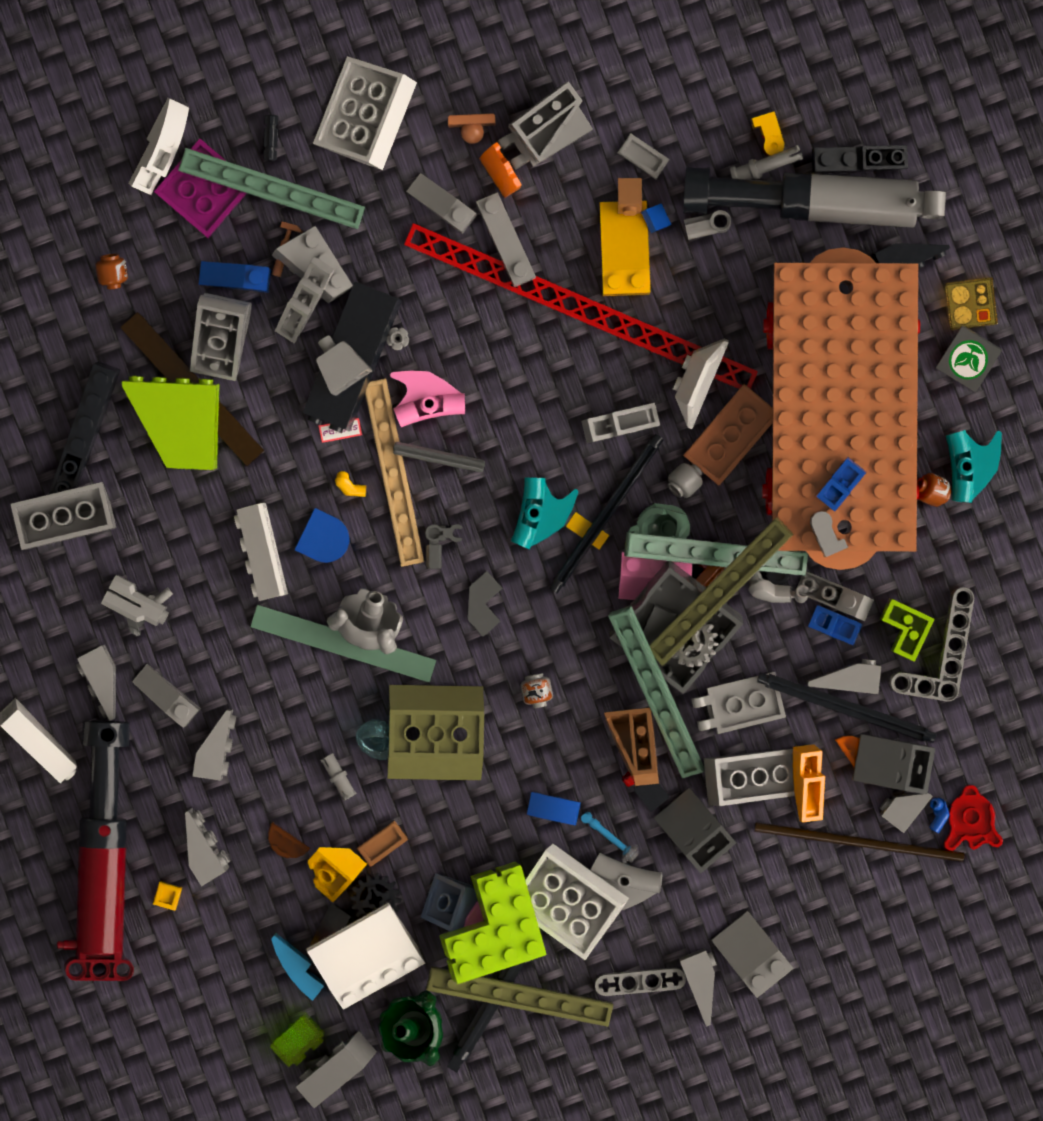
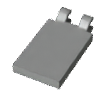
[498,107,593,170]
[691,672,786,734]

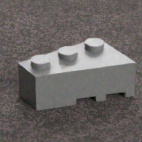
[509,82,582,163]

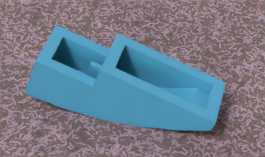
[271,933,325,1001]

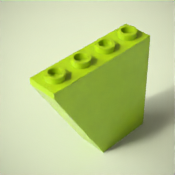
[122,376,219,470]

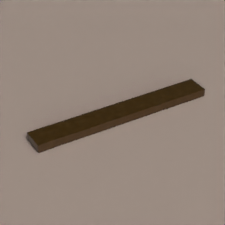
[120,312,265,466]

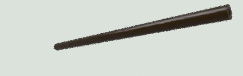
[754,822,965,862]

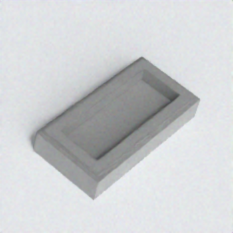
[617,133,669,179]

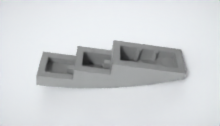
[275,257,335,344]

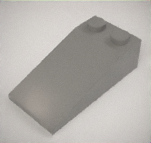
[703,748,795,806]

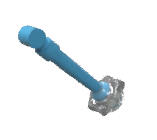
[581,812,640,863]

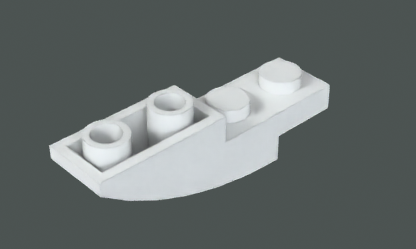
[128,98,189,195]

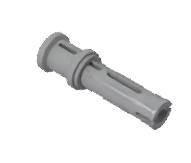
[730,145,803,180]

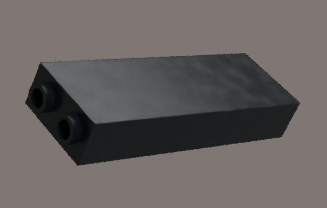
[303,282,402,433]

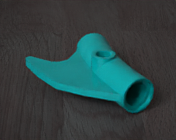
[946,430,1002,503]
[511,478,578,550]

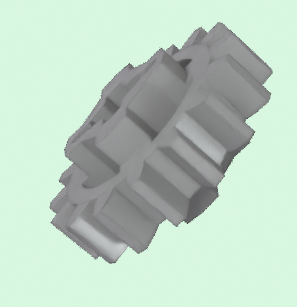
[672,622,718,667]

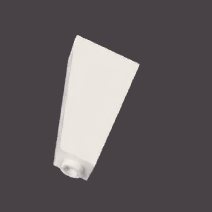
[0,698,77,783]

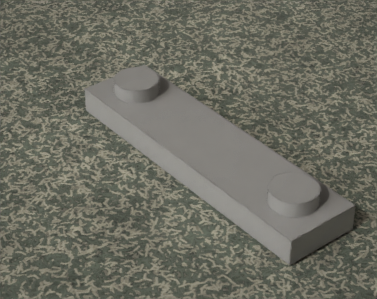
[476,192,536,287]

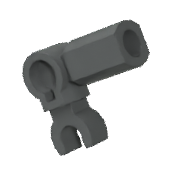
[424,524,462,569]

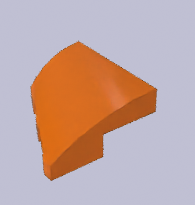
[479,142,521,198]

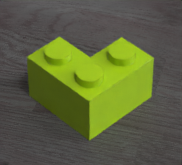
[879,598,935,662]

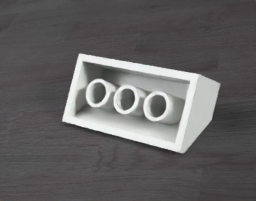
[234,503,288,601]

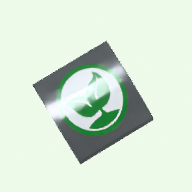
[936,325,1002,392]

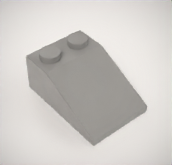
[711,911,794,998]

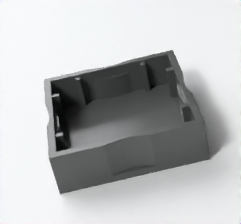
[609,561,743,694]

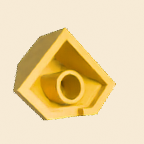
[308,847,367,902]

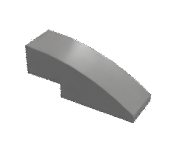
[581,403,660,444]

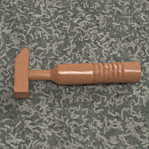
[272,222,303,277]

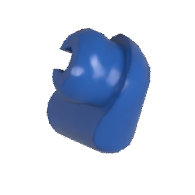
[929,798,950,833]

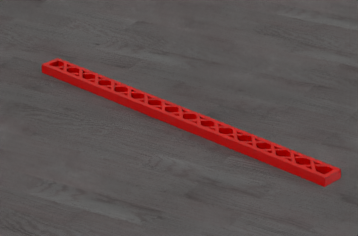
[404,223,758,389]

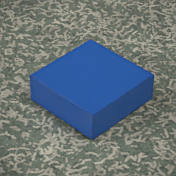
[641,203,672,233]

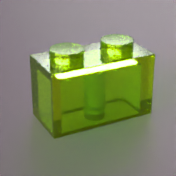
[270,1012,325,1067]

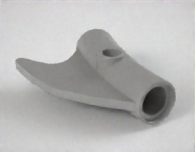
[591,853,662,910]

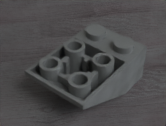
[852,734,935,794]
[654,788,736,874]

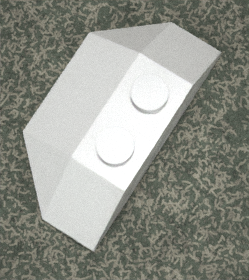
[673,338,729,429]

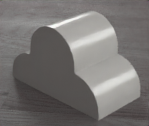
[190,293,252,381]

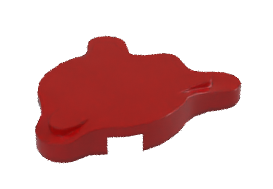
[943,785,1003,851]

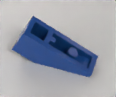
[199,261,271,293]

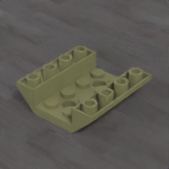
[387,685,484,780]

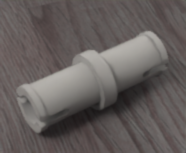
[320,753,357,801]

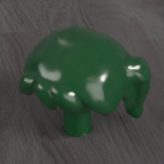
[378,990,443,1066]

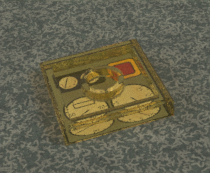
[945,278,998,330]

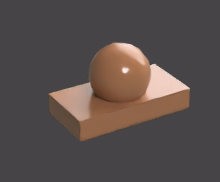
[448,114,496,144]

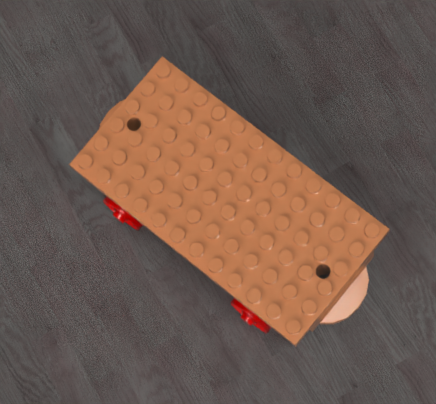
[762,248,920,570]

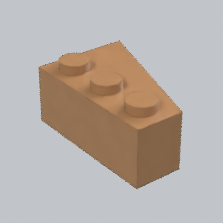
[604,708,659,786]

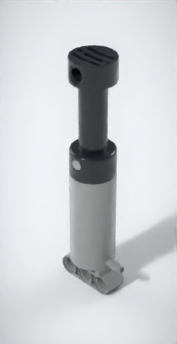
[683,166,946,228]

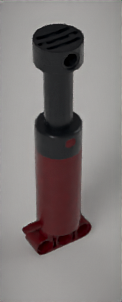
[57,720,134,981]

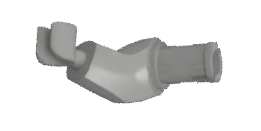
[748,571,808,603]

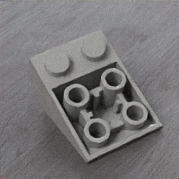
[185,808,230,887]

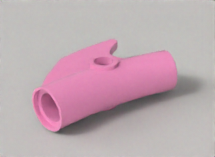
[390,371,465,427]

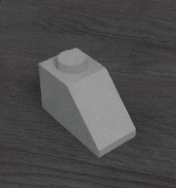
[879,792,932,833]

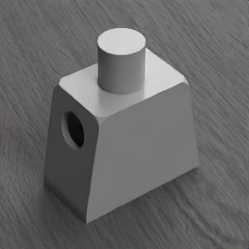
[316,335,372,396]

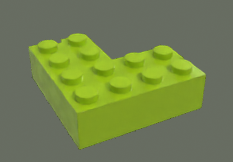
[439,862,547,984]

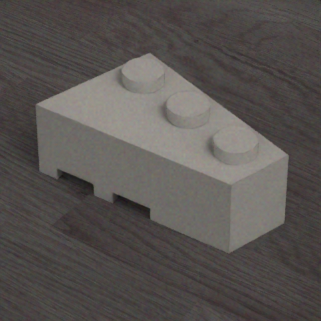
[272,226,353,303]
[296,1031,377,1108]

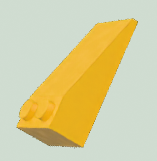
[600,201,650,296]

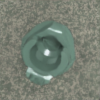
[629,503,690,539]

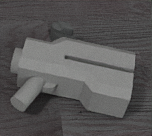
[101,575,173,636]

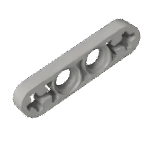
[595,967,686,996]

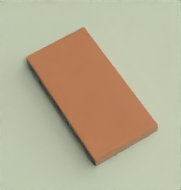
[683,384,773,485]

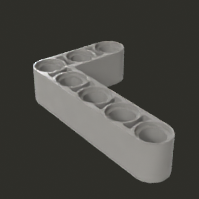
[889,587,974,701]

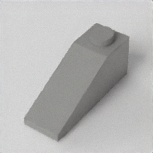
[406,173,477,234]
[806,659,881,694]
[132,664,201,728]
[679,948,717,1027]

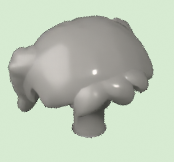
[327,588,403,655]

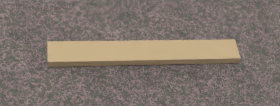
[365,378,424,567]

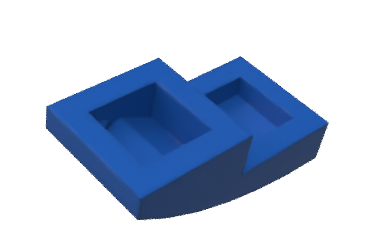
[816,457,866,511]
[808,605,863,646]
[527,792,581,825]

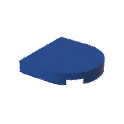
[295,508,350,563]

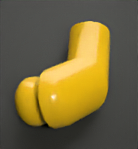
[335,471,366,497]

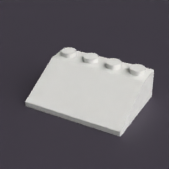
[313,56,417,170]
[525,844,629,960]
[306,903,425,1010]

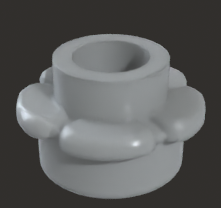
[386,327,409,350]

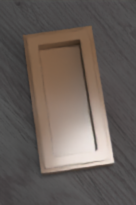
[357,820,408,867]

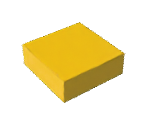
[153,881,182,911]

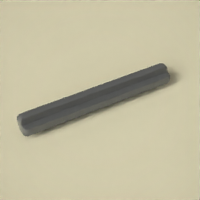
[393,442,485,472]

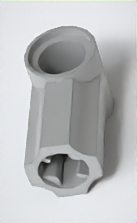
[684,210,731,240]

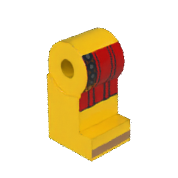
[751,111,784,157]

